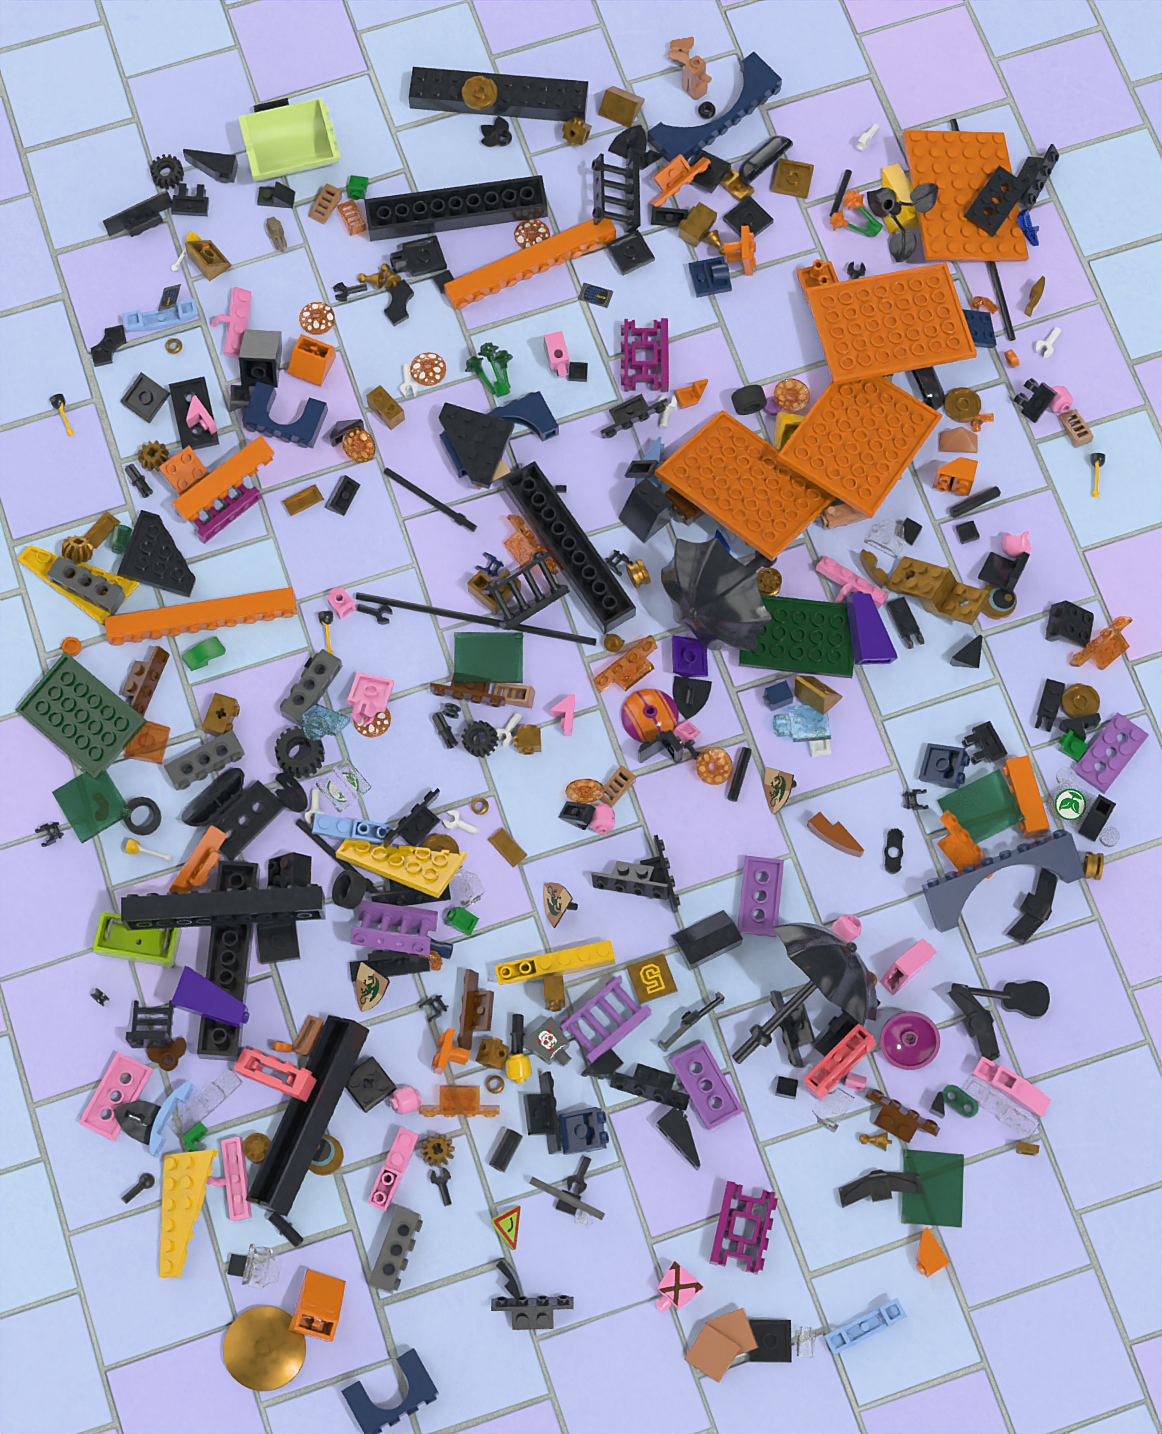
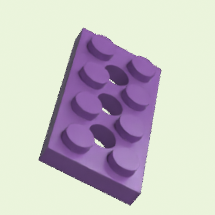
[1072,712,1149,794]
[737,855,784,937]
[669,1041,744,1131]

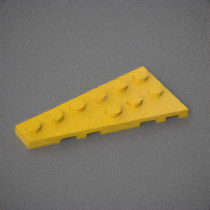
[17,545,140,626]
[336,839,467,898]
[159,1149,218,1279]

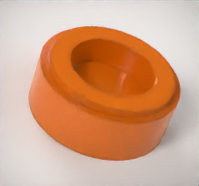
[1004,349,1020,368]
[62,637,82,657]
[272,1042,293,1053]

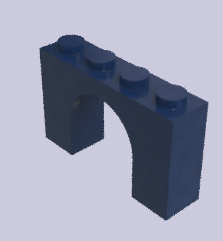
[242,382,328,449]
[341,1348,439,1434]

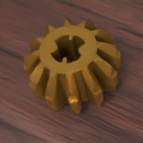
[138,440,169,472]
[61,535,94,564]
[420,1133,455,1168]

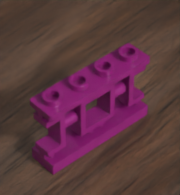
[621,318,669,392]
[709,1181,778,1275]

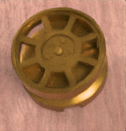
[626,559,651,589]
[757,567,782,596]
[1083,851,1104,880]
[243,1133,271,1164]

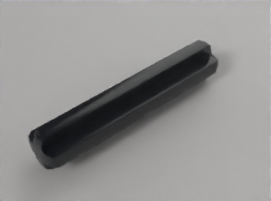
[949,486,1001,518]
[727,747,752,802]

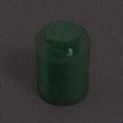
[108,524,132,554]

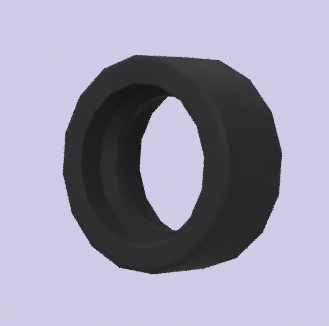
[123,797,162,836]
[332,870,366,910]

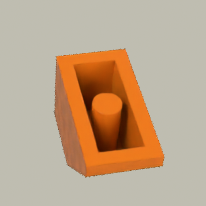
[916,1227,950,1278]

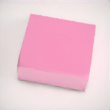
[673,720,701,747]
[844,1072,867,1091]

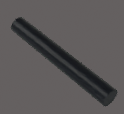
[829,169,852,217]

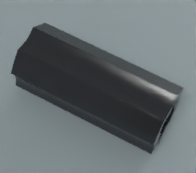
[489,1128,523,1173]

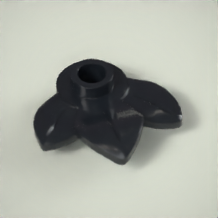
[481,116,512,147]

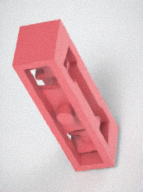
[803,1023,876,1101]
[233,1048,317,1102]

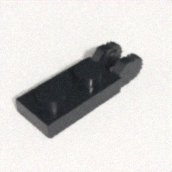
[886,597,924,649]
[1034,678,1066,732]

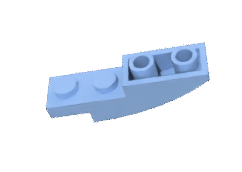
[312,813,393,845]

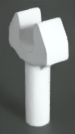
[856,124,880,151]
[1035,327,1061,359]
[400,364,418,398]
[659,394,677,429]
[496,713,522,747]
[305,789,324,826]
[443,810,479,835]

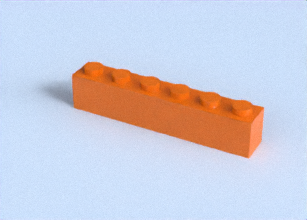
[171,435,275,523]

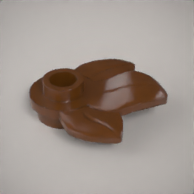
[147,1037,186,1071]

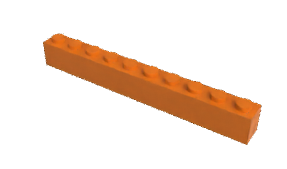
[444,218,616,310]
[104,587,298,646]

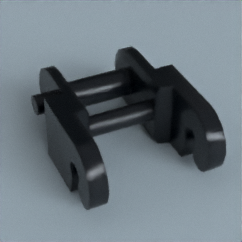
[605,549,633,576]
[683,740,705,760]
[902,789,929,810]
[35,822,64,847]
[419,995,449,1023]

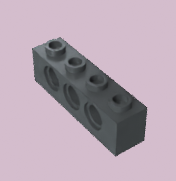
[47,556,126,615]
[280,649,343,727]
[164,730,245,791]
[368,1206,423,1295]

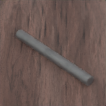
[529,1177,605,1221]

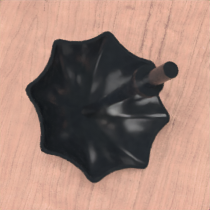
[661,538,777,652]
[732,922,877,1064]

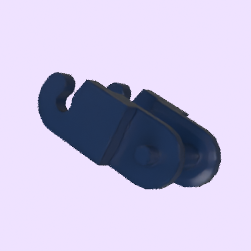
[475,552,504,577]

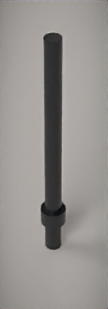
[383,467,477,532]
[296,819,380,893]

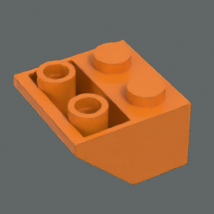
[287,334,336,387]
[932,457,978,496]

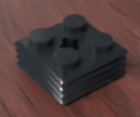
[345,1056,397,1113]

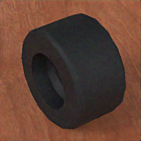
[731,384,767,415]

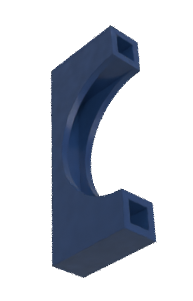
[439,391,559,478]

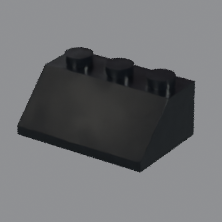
[671,910,743,971]

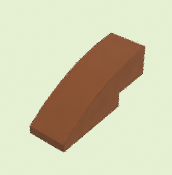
[807,812,864,858]

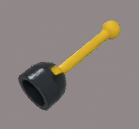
[49,394,74,436]
[1090,453,1106,498]
[318,611,334,655]

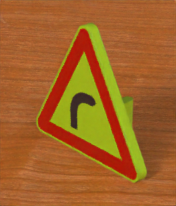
[491,1205,521,1250]

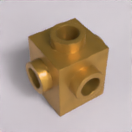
[562,117,592,146]
[475,1037,509,1070]

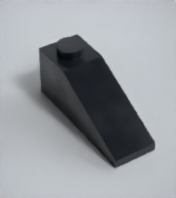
[183,149,238,183]
[656,1107,701,1171]

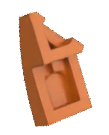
[674,379,708,409]

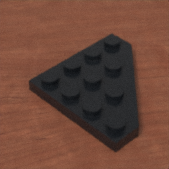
[438,402,515,489]
[117,510,196,598]

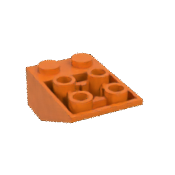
[289,1269,346,1342]

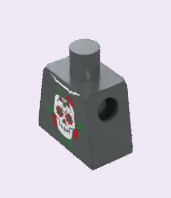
[523,1016,572,1067]

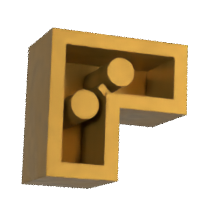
[467,569,521,615]

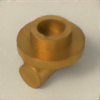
[604,634,625,652]

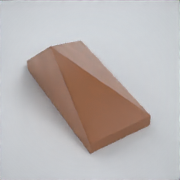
[940,426,978,453]
[292,1015,323,1055]

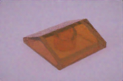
[124,721,171,764]

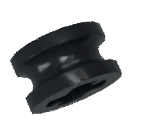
[442,703,461,719]
[90,988,110,1007]

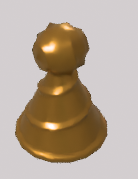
[704,230,725,255]
[380,264,401,288]
[358,271,386,289]
[859,1131,892,1152]

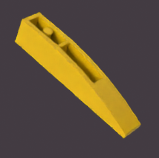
[494,940,616,985]

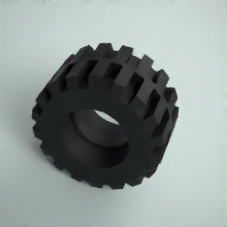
[275,726,325,779]

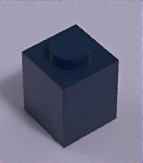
[762,680,794,711]

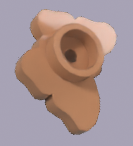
[668,36,694,66]

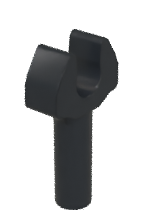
[847,261,866,280]
[333,282,368,302]
[357,604,393,625]
[567,1156,592,1195]
[430,1167,452,1207]

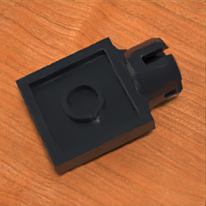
[390,235,447,277]

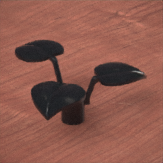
[867,183,938,263]

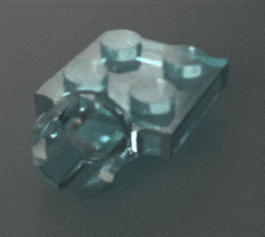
[301,703,350,741]
[773,705,831,743]

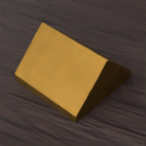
[598,86,645,128]
[185,240,232,282]
[794,675,843,715]

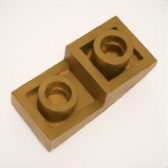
[859,549,888,589]

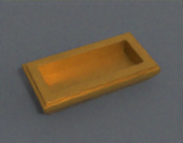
[283,484,324,516]
[83,511,121,549]
[488,827,528,868]

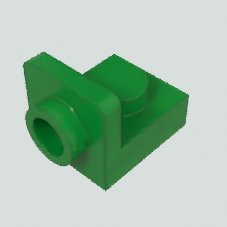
[346,175,369,200]
[1058,730,1089,762]
[445,907,479,936]
[182,1121,208,1152]

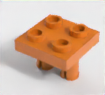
[724,226,756,276]
[796,259,839,304]
[158,446,210,497]
[431,1028,470,1075]

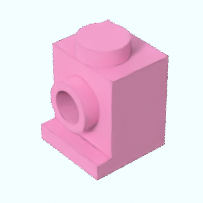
[327,587,356,620]

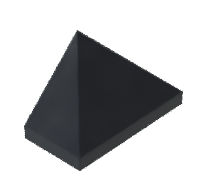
[230,385,249,412]
[329,419,365,447]
[624,460,659,478]
[950,634,983,668]

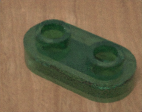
[942,1085,979,1119]

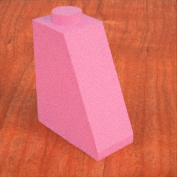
[879,938,937,995]

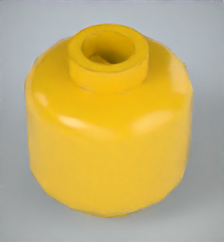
[504,1053,532,1084]

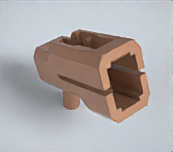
[682,55,712,100]
[821,503,869,529]

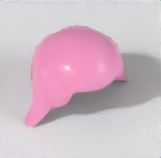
[1001,531,1031,558]

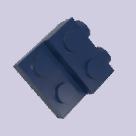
[919,743,970,789]
[558,1107,609,1155]

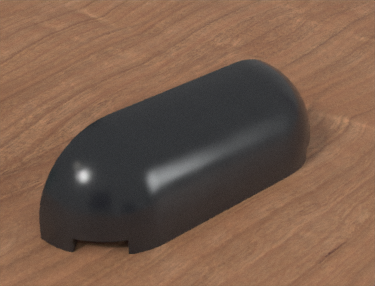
[738,135,793,186]
[911,366,945,410]
[181,768,245,827]

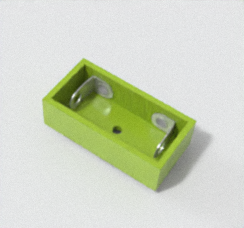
[92,911,182,968]

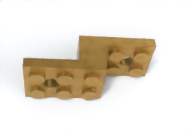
[885,556,991,625]

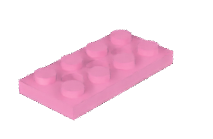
[79,1052,154,1142]

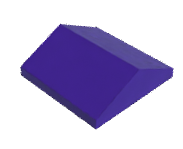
[671,635,708,678]

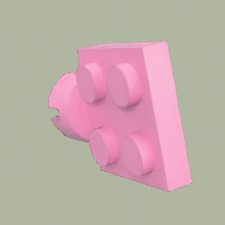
[347,672,394,725]

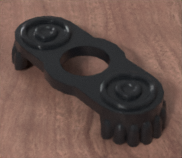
[884,828,904,874]

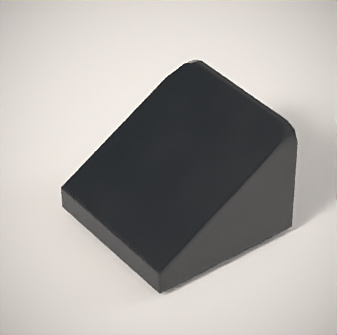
[896,517,923,546]
[775,1076,798,1100]
[929,1091,945,1119]

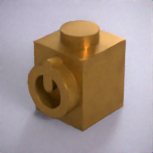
[514,724,542,755]

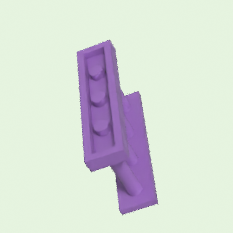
[351,900,438,956]
[560,975,652,1065]

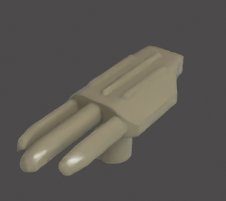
[266,216,287,252]

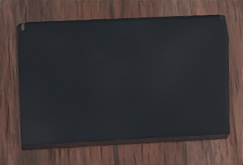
[651,206,688,227]
[325,475,361,516]

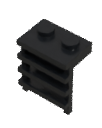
[125,1000,174,1049]

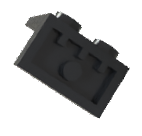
[978,551,1030,593]

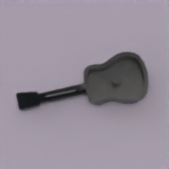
[951,981,1050,1019]

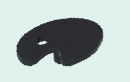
[275,773,308,813]

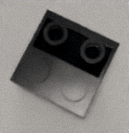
[267,852,312,888]

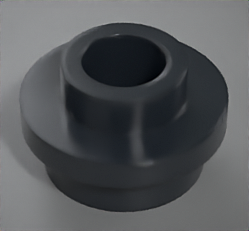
[698,101,716,119]

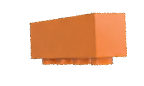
[1002,755,1050,838]

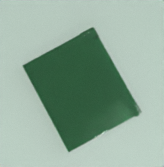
[454,632,524,683]
[937,769,1026,844]
[52,771,132,844]
[901,1149,964,1228]

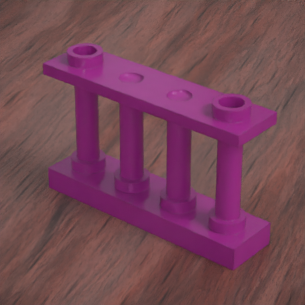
[174,484,262,544]

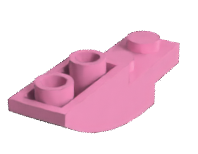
[972,1056,1051,1118]
[367,1127,420,1211]

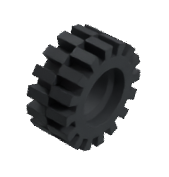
[150,154,184,190]
[461,720,499,758]

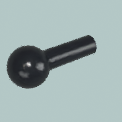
[121,1173,155,1204]

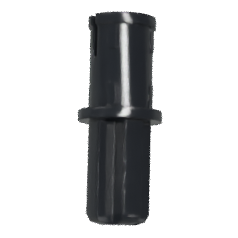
[125,463,153,498]
[432,712,459,749]
[510,1014,525,1054]
[268,1213,303,1247]

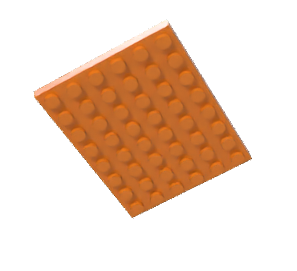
[903,130,1029,261]
[805,262,977,385]
[776,376,943,519]
[654,410,837,561]

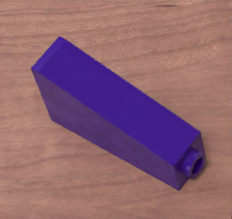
[846,591,898,665]
[171,966,250,1029]

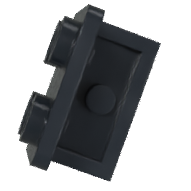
[1045,600,1094,648]
[638,730,684,763]

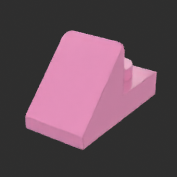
[186,395,218,434]
[550,694,575,736]

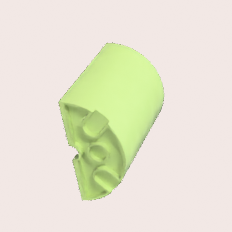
[238,98,341,182]

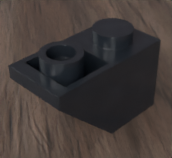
[1077,794,1117,842]

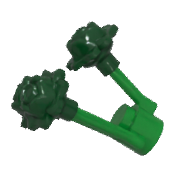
[465,342,513,398]

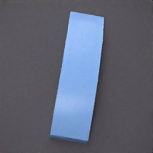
[122,298,198,331]
[150,1081,195,1158]
[824,1298,907,1355]

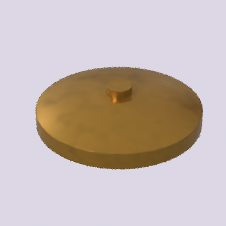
[223,1306,307,1391]

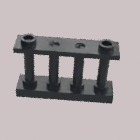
[591,153,641,233]
[481,551,570,630]

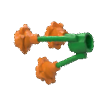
[830,189,884,237]

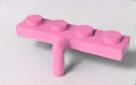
[210,286,252,359]
[815,556,889,609]
[206,1137,252,1222]

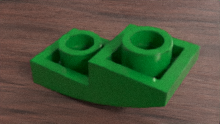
[182,636,226,671]

